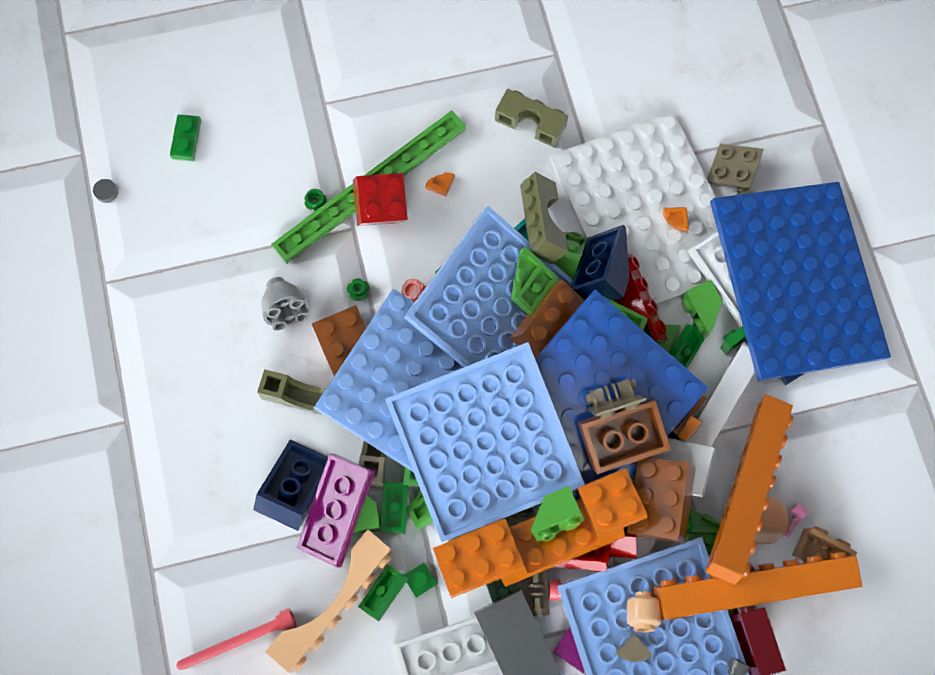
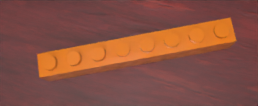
[705,394,794,585]
[652,551,863,620]

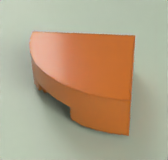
[425,172,455,196]
[662,207,689,232]
[678,416,703,441]

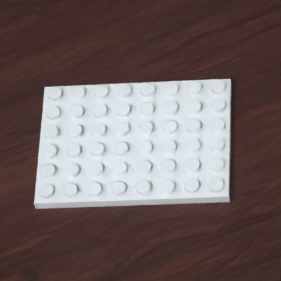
[549,111,718,306]

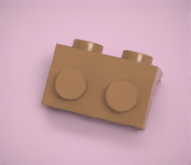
[792,526,857,562]

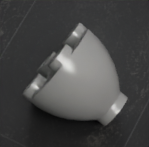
[261,277,309,331]

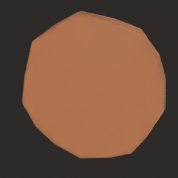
[754,496,789,544]

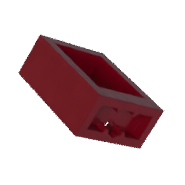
[730,605,787,675]

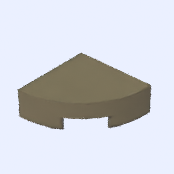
[615,634,653,662]

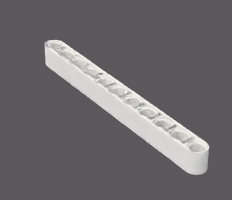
[612,341,755,565]

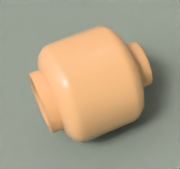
[627,591,661,632]

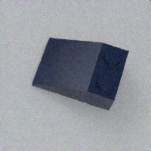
[571,225,629,301]
[253,439,328,531]

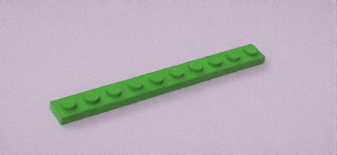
[271,110,466,264]

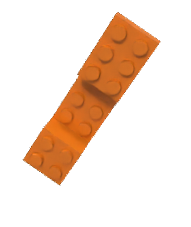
[433,468,648,598]

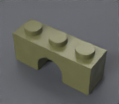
[494,88,568,148]

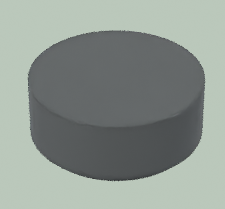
[93,179,118,203]

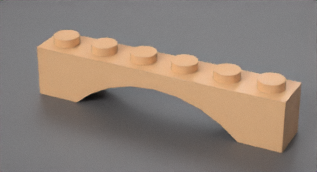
[265,530,392,673]

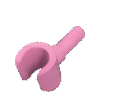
[784,503,807,538]

